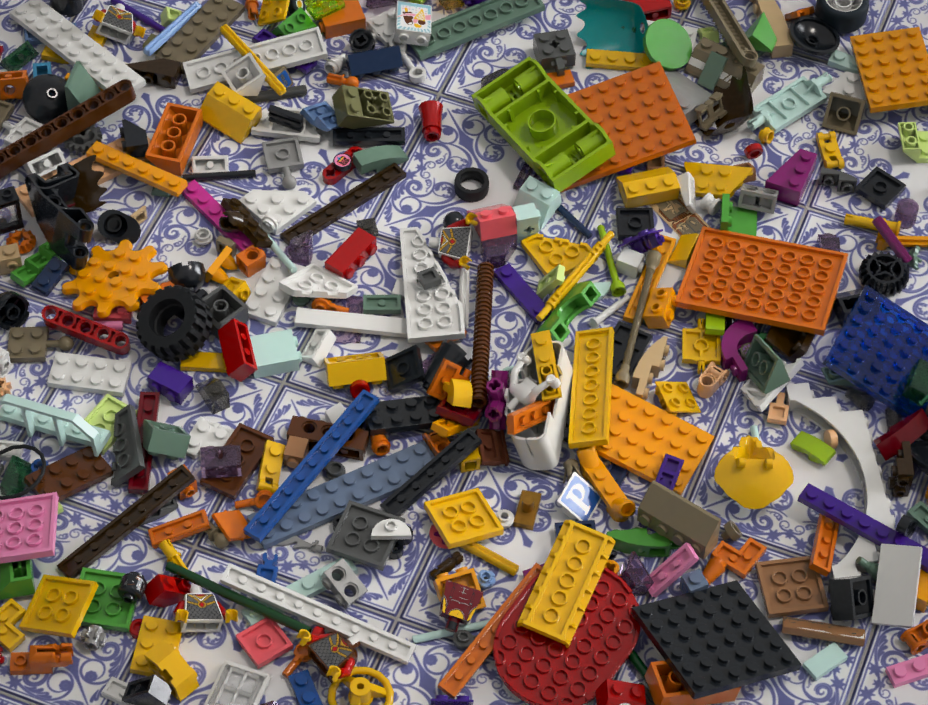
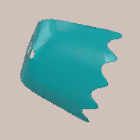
[576,0,648,69]

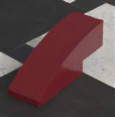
[873,408,928,461]

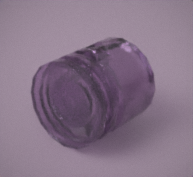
[894,198,919,229]

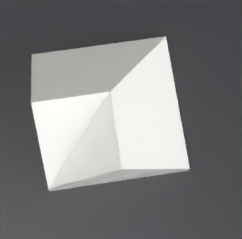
[220,52,266,96]

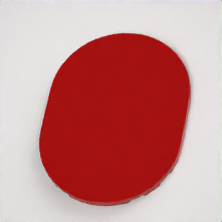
[493,568,641,705]

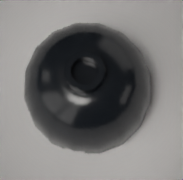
[167,261,206,293]
[0,291,30,330]

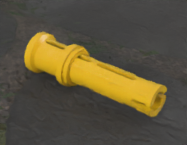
[844,213,901,236]

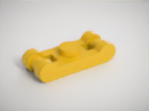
[816,131,845,169]

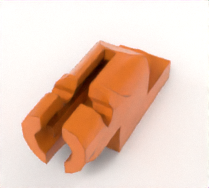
[10,643,73,675]

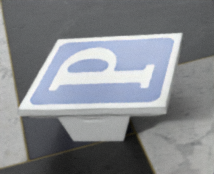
[556,471,601,521]

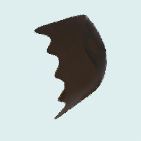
[695,66,753,136]
[45,155,107,213]

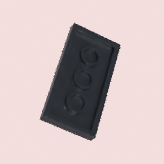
[365,395,442,436]

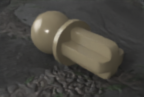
[204,521,230,549]

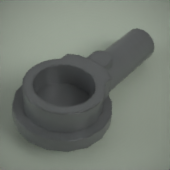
[324,460,346,480]
[453,630,477,650]

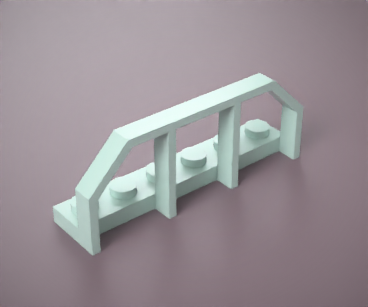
[0,394,111,457]

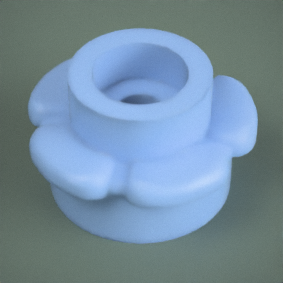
[477,570,496,589]

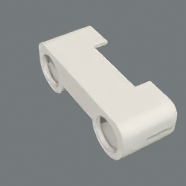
[504,341,573,470]

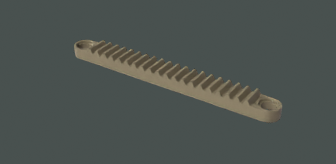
[701,0,759,67]

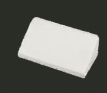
[192,155,229,174]
[301,329,336,367]

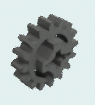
[63,124,102,155]

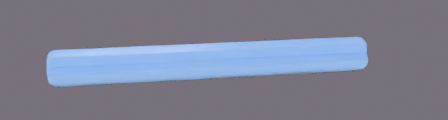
[143,2,202,56]

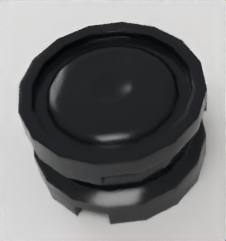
[349,28,375,53]

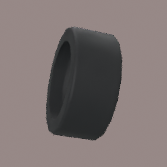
[454,167,489,202]

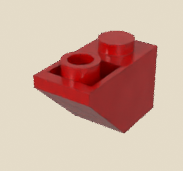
[145,574,191,608]

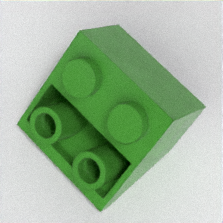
[0,559,35,600]

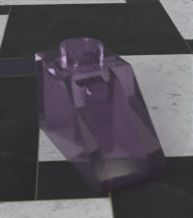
[285,230,313,267]
[481,234,518,268]
[619,551,654,596]

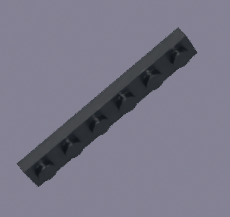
[380,428,482,516]

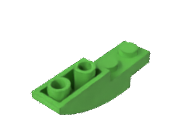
[606,527,681,557]

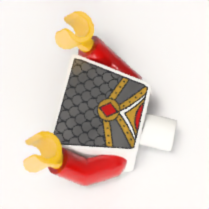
[92,3,146,45]
[428,213,478,270]
[173,585,238,632]

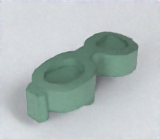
[907,245,922,270]

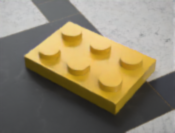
[130,615,183,679]

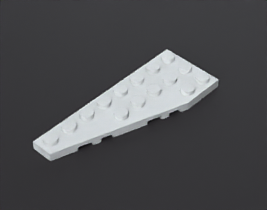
[399,227,466,344]

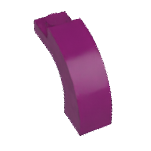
[720,320,757,383]

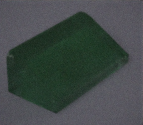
[0,40,39,71]
[0,455,32,498]

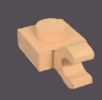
[767,392,789,426]

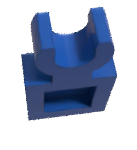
[256,552,279,583]

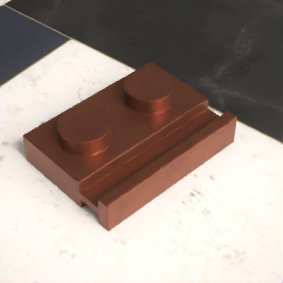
[475,429,510,466]

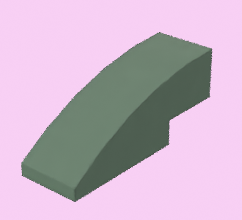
[353,145,409,175]

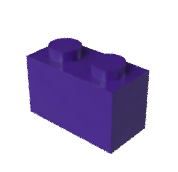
[147,361,194,405]

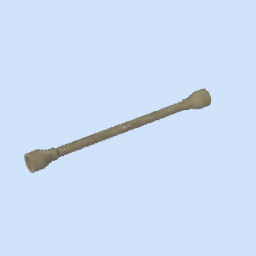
[613,250,662,389]

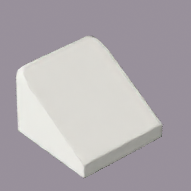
[325,402,346,424]

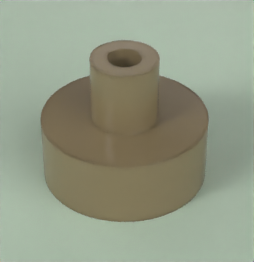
[721,520,742,541]

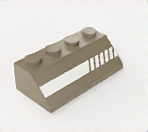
[684,37,765,94]

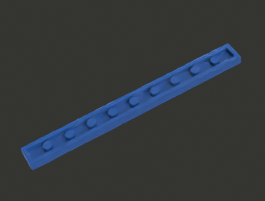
[243,389,380,543]

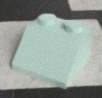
[513,175,562,230]

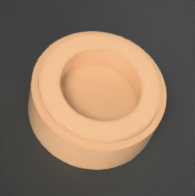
[824,429,838,449]

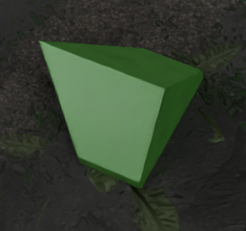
[745,12,777,53]

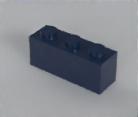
[345,45,403,78]

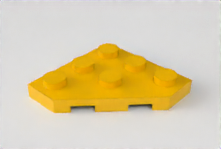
[521,233,598,276]

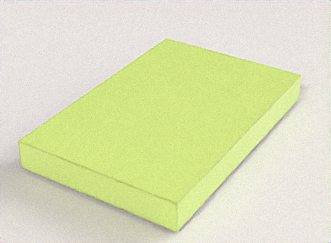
[84,394,138,455]

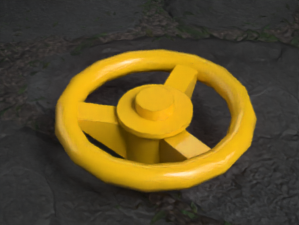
[327,667,394,705]

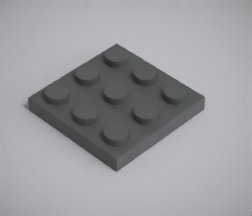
[326,500,405,571]

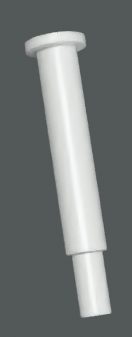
[590,295,631,328]

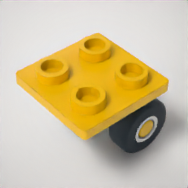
[257,0,306,26]

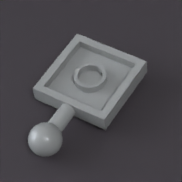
[262,137,304,190]

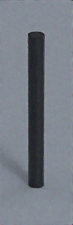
[182,170,256,182]

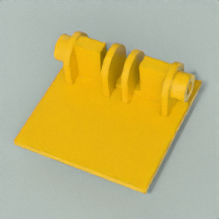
[655,381,701,417]

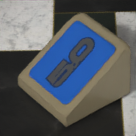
[274,66,293,87]

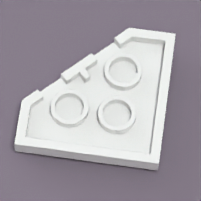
[239,190,317,235]
[278,262,358,299]

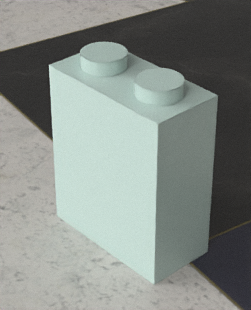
[250,329,302,379]

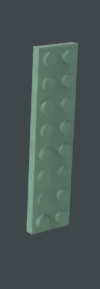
[410,0,545,61]

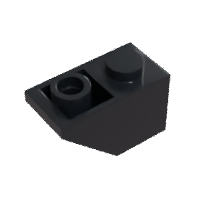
[119,119,148,158]

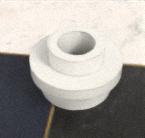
[260,215,279,233]
[194,227,213,245]
[495,509,514,529]

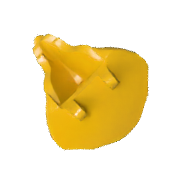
[714,435,794,509]

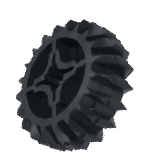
[859,251,910,298]

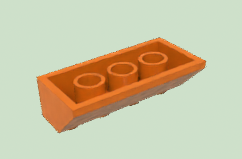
[145,102,203,176]

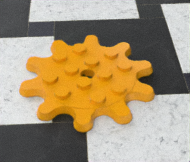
[61,239,168,318]

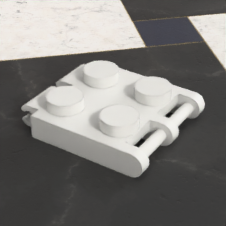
[186,416,235,465]

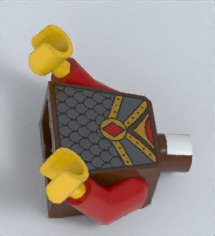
[296,629,361,683]

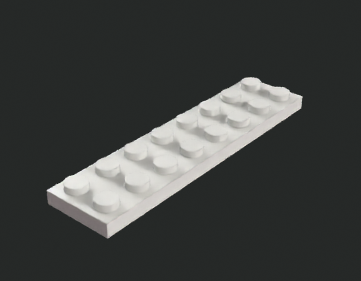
[182,27,328,94]

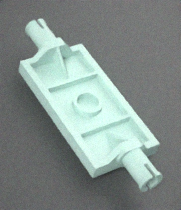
[747,72,832,134]

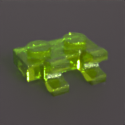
[304,0,345,21]

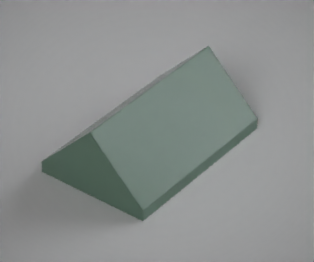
[744,334,790,394]

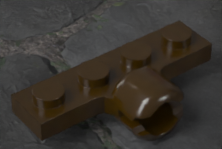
[219,198,273,248]

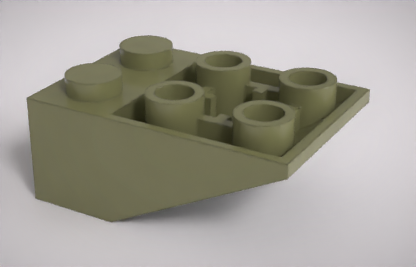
[332,85,395,129]

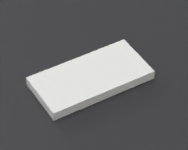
[871,544,923,628]

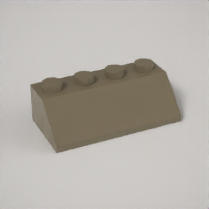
[637,480,721,560]

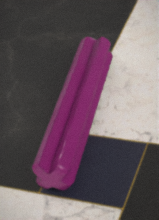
[872,216,912,263]

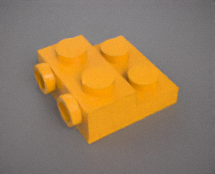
[433,566,486,619]

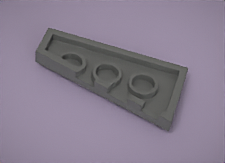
[111,404,145,488]

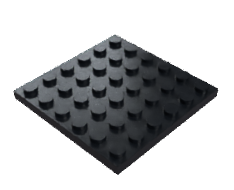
[631,580,801,700]

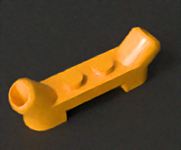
[576,446,636,522]

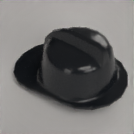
[97,209,141,244]

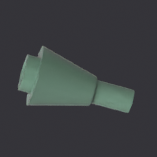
[856,556,878,582]

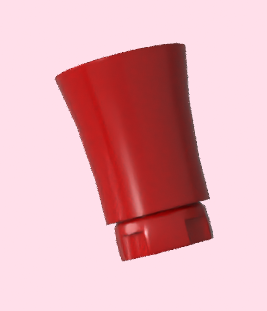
[418,100,443,142]

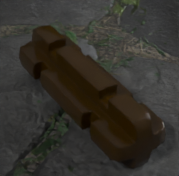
[429,551,463,581]

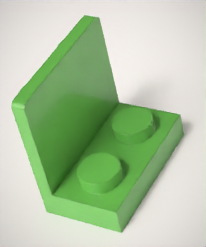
[271,7,323,36]
[719,193,757,236]

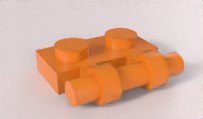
[426,358,472,400]

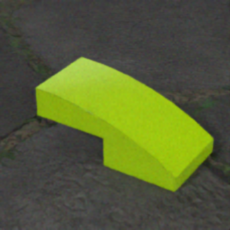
[790,431,836,465]

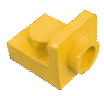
[223,277,251,303]

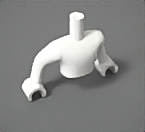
[506,352,561,411]

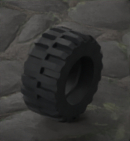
[136,285,212,362]

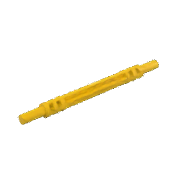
[536,231,615,322]

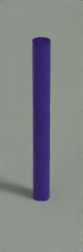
[110,0,166,33]

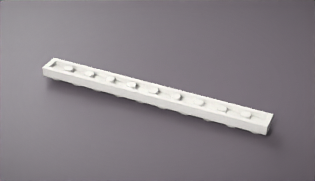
[220,563,416,665]

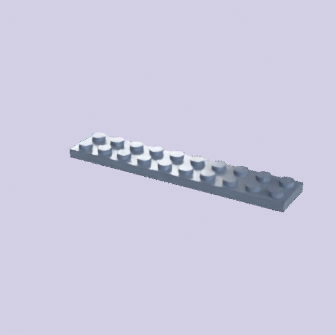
[247,440,435,550]

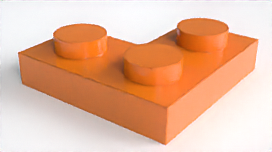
[710,537,767,579]

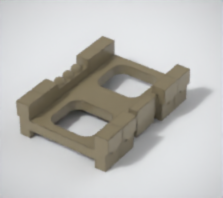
[694,92,727,131]

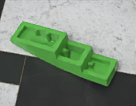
[10,242,62,288]

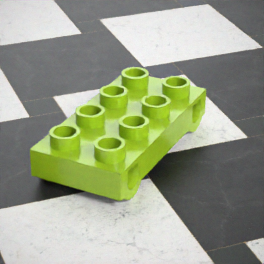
[471,56,616,192]

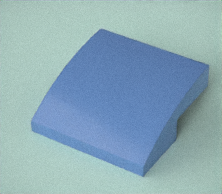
[300,101,340,132]

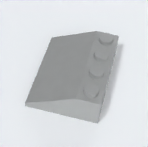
[664,70,718,125]

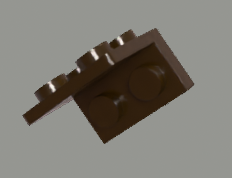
[764,326,816,363]

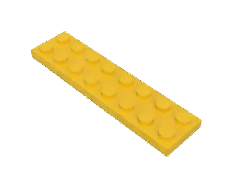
[568,327,614,449]

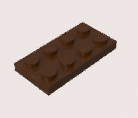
[200,423,274,500]
[24,446,114,502]

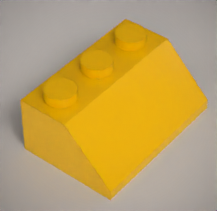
[200,81,262,144]
[616,167,680,208]
[324,352,387,389]

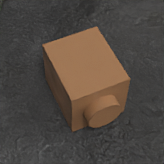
[283,435,309,468]

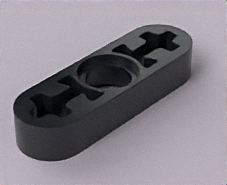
[896,514,918,538]

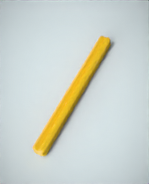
[220,24,286,96]

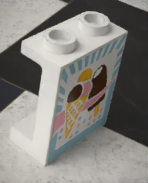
[394,1,432,47]

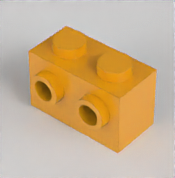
[642,287,677,329]

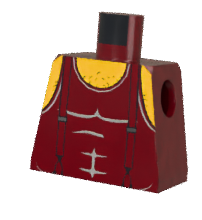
[439,580,484,633]

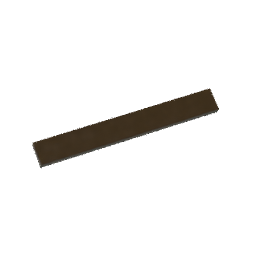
[280,163,406,249]
[57,465,195,578]

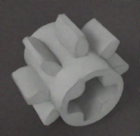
[80,625,107,651]

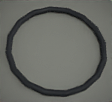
[0,444,47,500]

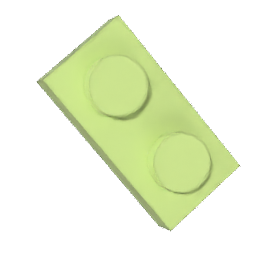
[536,264,565,299]

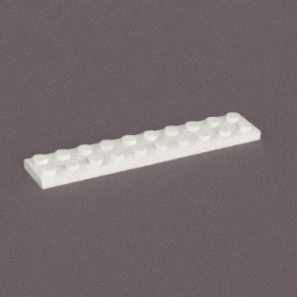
[9,0,146,91]

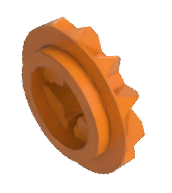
[6,228,36,254]

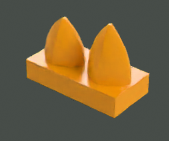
[205,246,238,284]

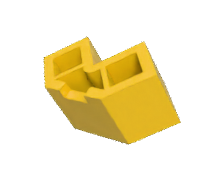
[144,639,199,702]

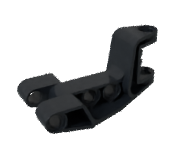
[25,163,94,270]

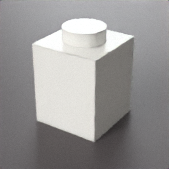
[616,247,646,279]

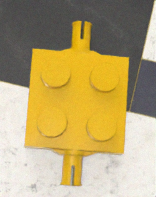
[682,318,721,375]

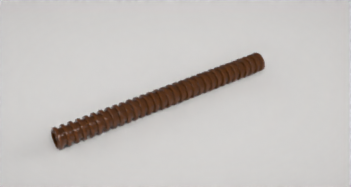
[471,262,494,408]

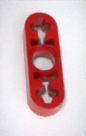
[322,146,363,185]

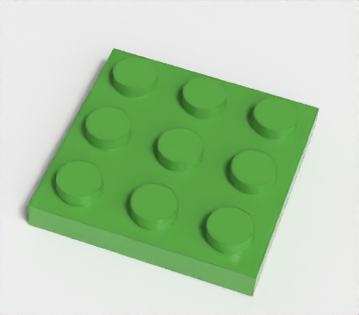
[79,567,137,633]

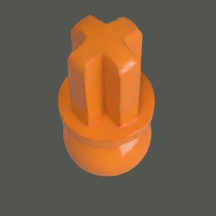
[326,73,359,87]

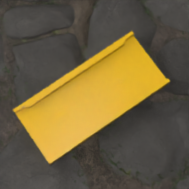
[517,520,616,648]

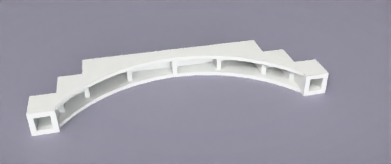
[784,383,895,580]

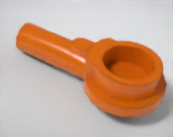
[311,298,350,313]
[235,490,273,509]
[282,643,311,678]

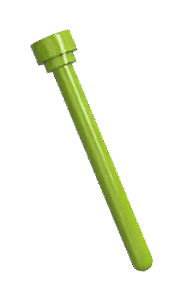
[597,225,626,297]

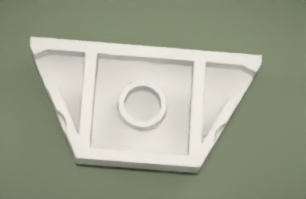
[822,71,888,113]
[251,105,320,143]
[740,358,804,412]

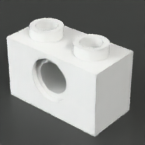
[23,148,67,177]

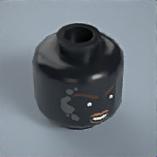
[117,571,147,604]

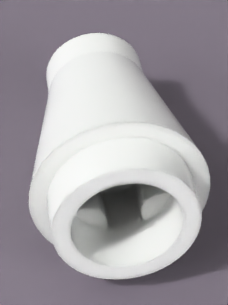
[324,53,346,75]

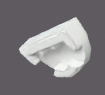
[371,519,412,540]

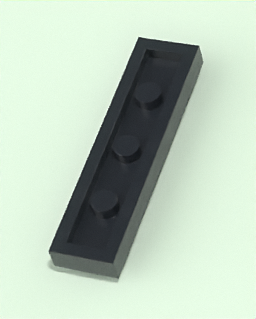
[333,127,405,146]

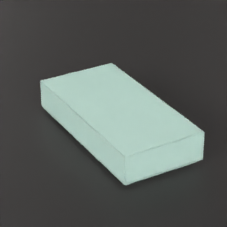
[802,642,848,681]

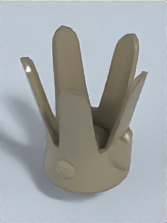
[563,459,582,484]

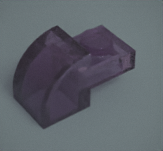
[817,233,840,252]

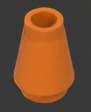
[370,434,391,456]
[702,556,727,585]

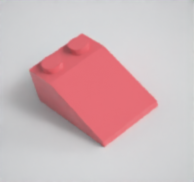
[467,204,517,241]

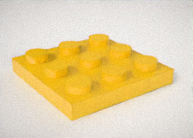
[424,488,504,549]
[19,574,99,638]

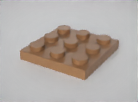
[755,556,829,618]

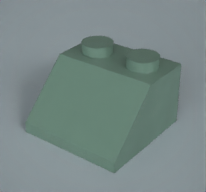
[143,419,191,460]

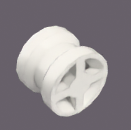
[700,193,721,216]

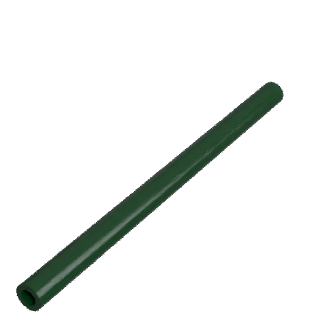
[165,561,312,633]

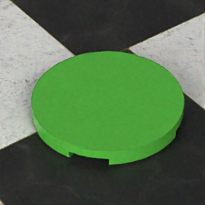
[643,19,692,71]

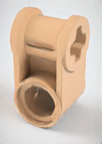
[697,361,729,398]

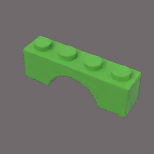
[535,281,601,342]

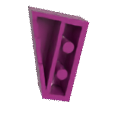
[765,149,818,206]

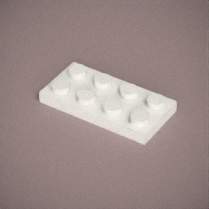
[245,256,305,327]
[47,352,132,397]

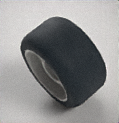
[815,0,869,34]

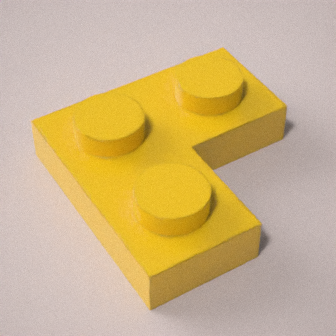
[0,598,26,653]

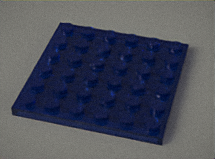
[822,285,928,418]

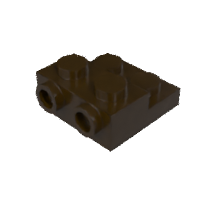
[888,441,914,498]

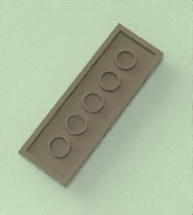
[155,0,245,75]

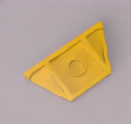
[684,162,753,199]

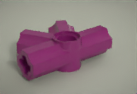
[485,370,509,430]

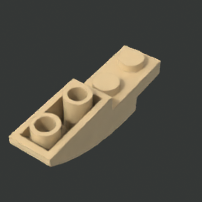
[631,336,670,400]

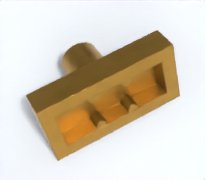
[513,490,542,530]

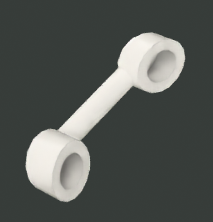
[389,34,427,83]

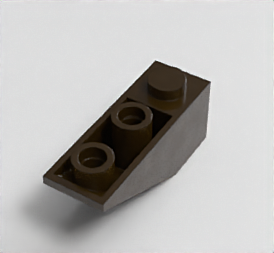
[126,58,182,89]

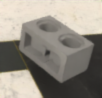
[737,184,779,214]
[321,558,368,609]

